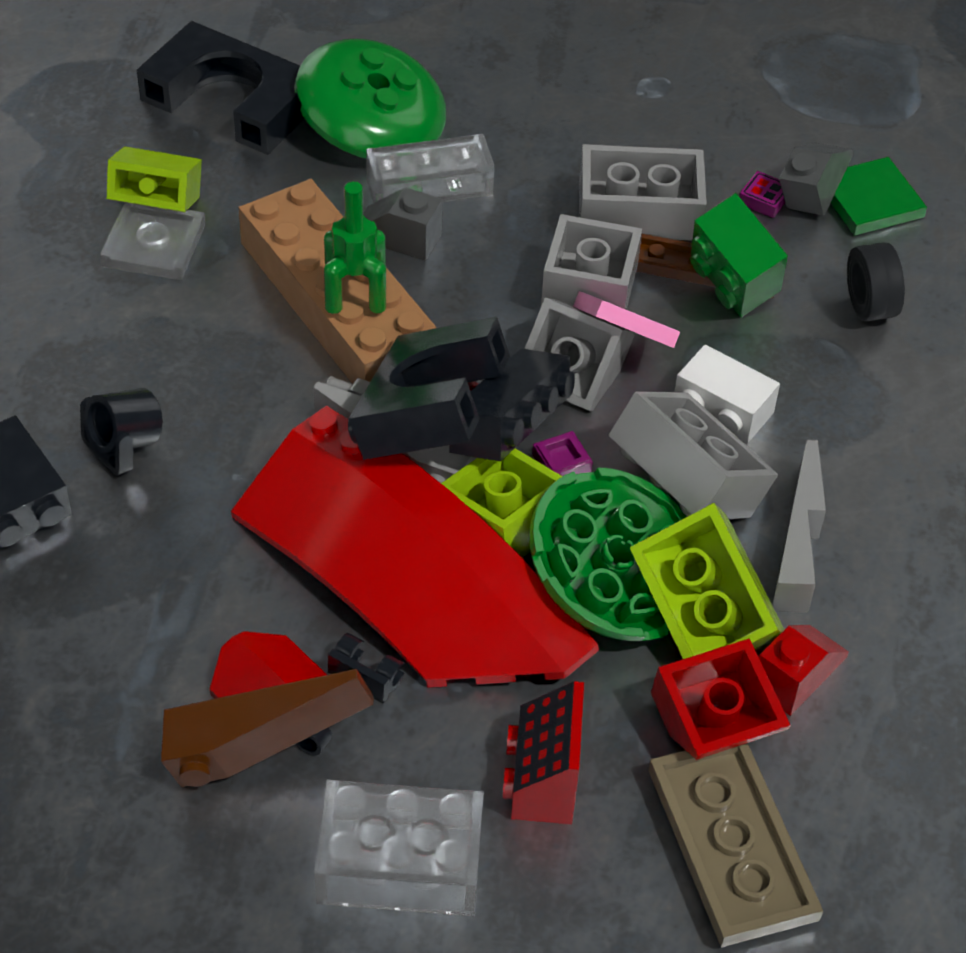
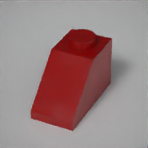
[759,625,849,716]

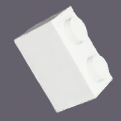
[675,345,780,444]

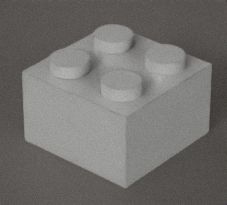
[541,214,642,310]

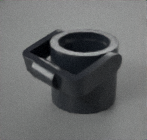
[80,388,163,475]

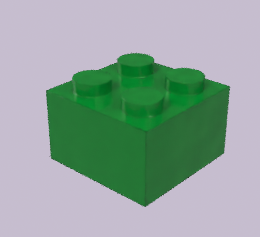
[690,193,788,318]

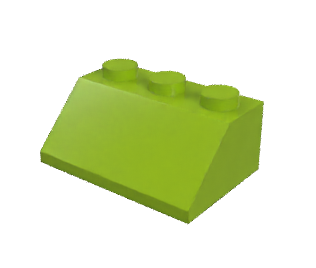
[630,503,785,659]

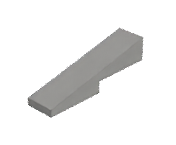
[772,440,826,613]

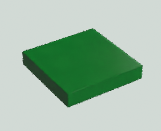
[831,157,927,236]

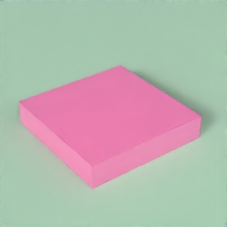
[573,291,680,348]

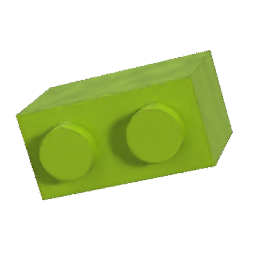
[106,146,202,212]

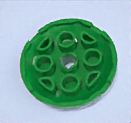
[294,39,447,161]
[529,468,687,641]

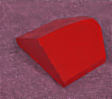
[210,631,327,699]

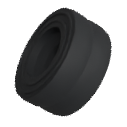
[847,242,905,321]

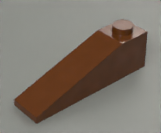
[161,669,374,787]

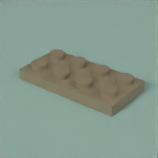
[648,743,823,948]

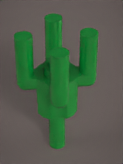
[324,181,386,314]

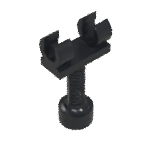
[295,633,405,756]

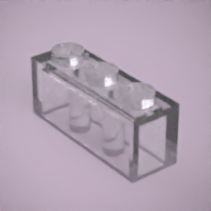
[366,134,495,203]

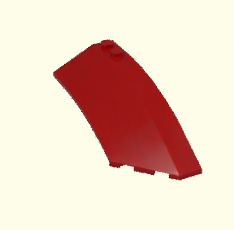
[231,406,599,688]

